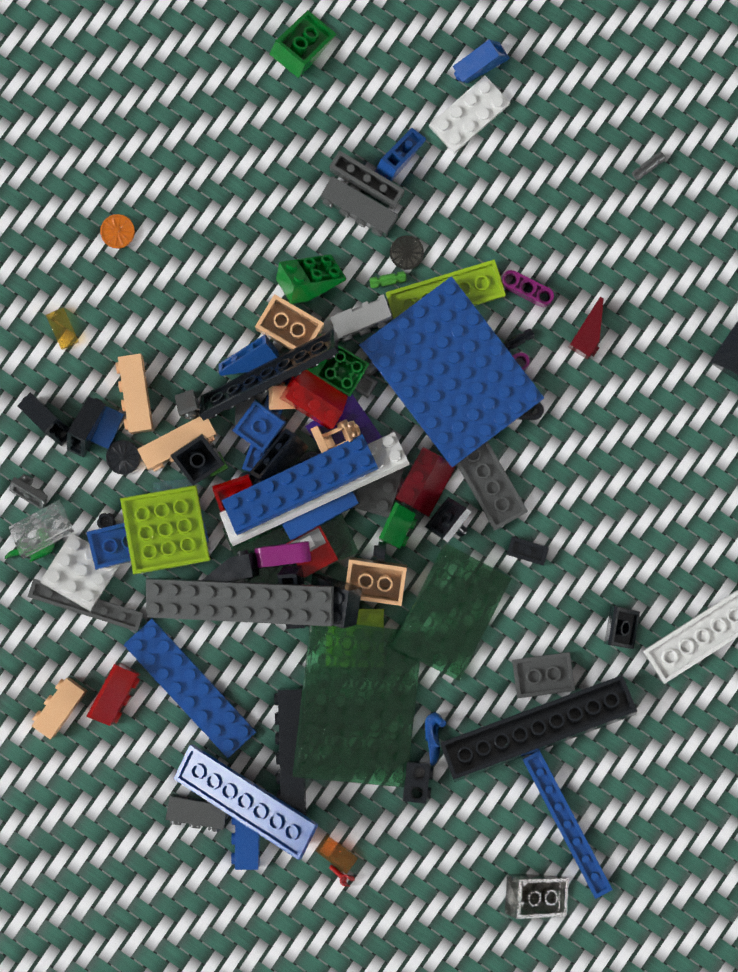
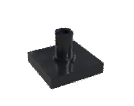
[425,497,472,543]

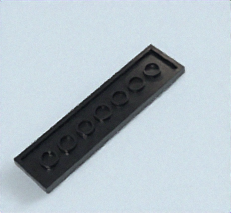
[199,329,339,421]

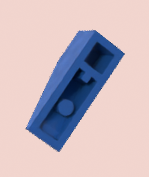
[375,128,426,181]
[219,335,279,376]

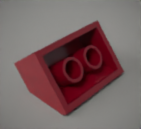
[395,447,456,517]

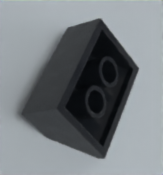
[709,321,738,381]

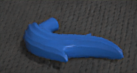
[425,712,446,766]

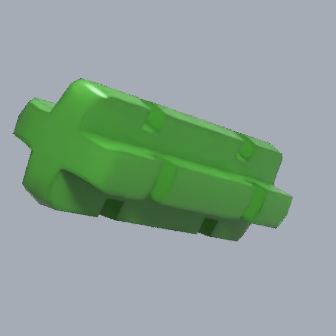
[369,271,407,288]

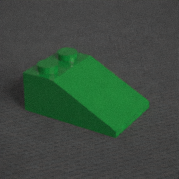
[269,10,336,78]
[379,502,417,549]

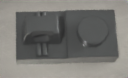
[9,474,48,510]

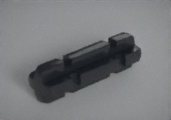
[503,329,535,351]

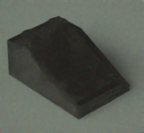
[504,874,569,919]

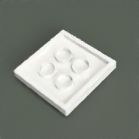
[40,533,120,611]

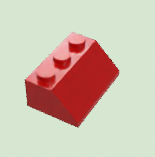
[280,370,348,429]
[87,663,141,726]

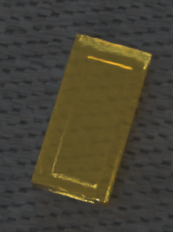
[46,307,79,350]

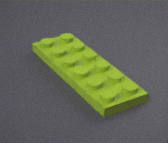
[385,259,506,319]

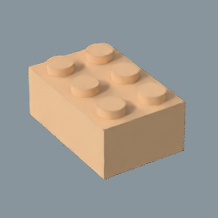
[255,294,325,350]
[346,557,407,606]

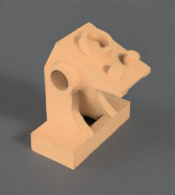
[311,419,361,453]

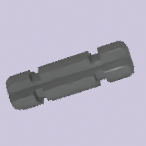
[632,151,666,181]

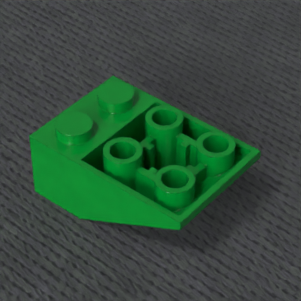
[276,254,346,304]
[306,334,369,397]

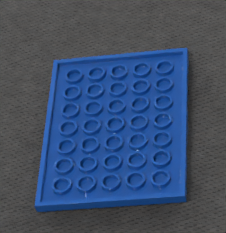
[360,276,544,467]

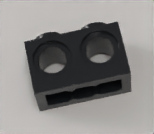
[403,760,433,804]

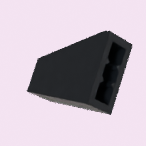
[17,392,70,446]
[67,396,106,458]

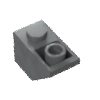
[175,389,200,421]

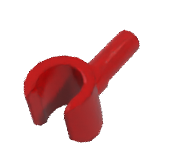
[329,865,355,887]

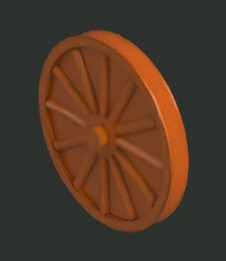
[100,214,135,249]

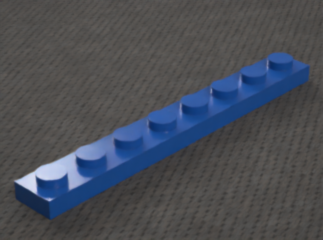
[522,751,613,899]

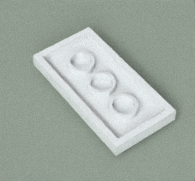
[429,76,510,154]

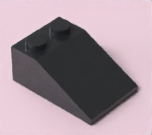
[311,573,362,629]

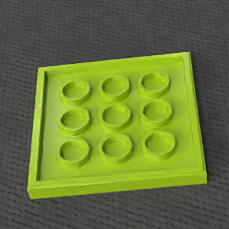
[120,485,210,575]

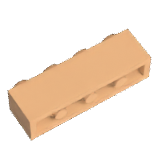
[116,353,154,434]
[137,416,218,472]

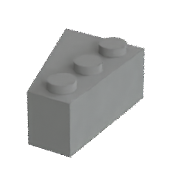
[330,294,392,343]

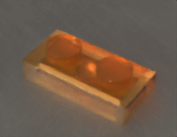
[315,834,358,874]

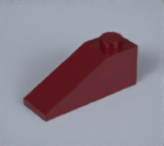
[568,296,604,359]

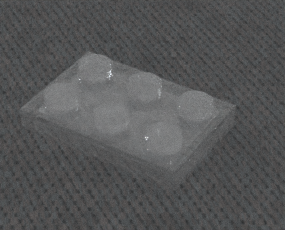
[9,500,74,559]

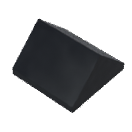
[170,434,225,486]
[604,606,640,649]

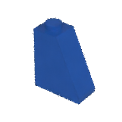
[453,39,510,83]

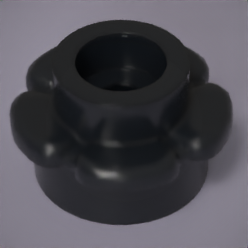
[97,513,116,528]

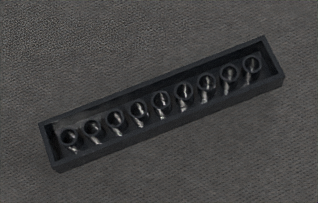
[440,675,637,782]

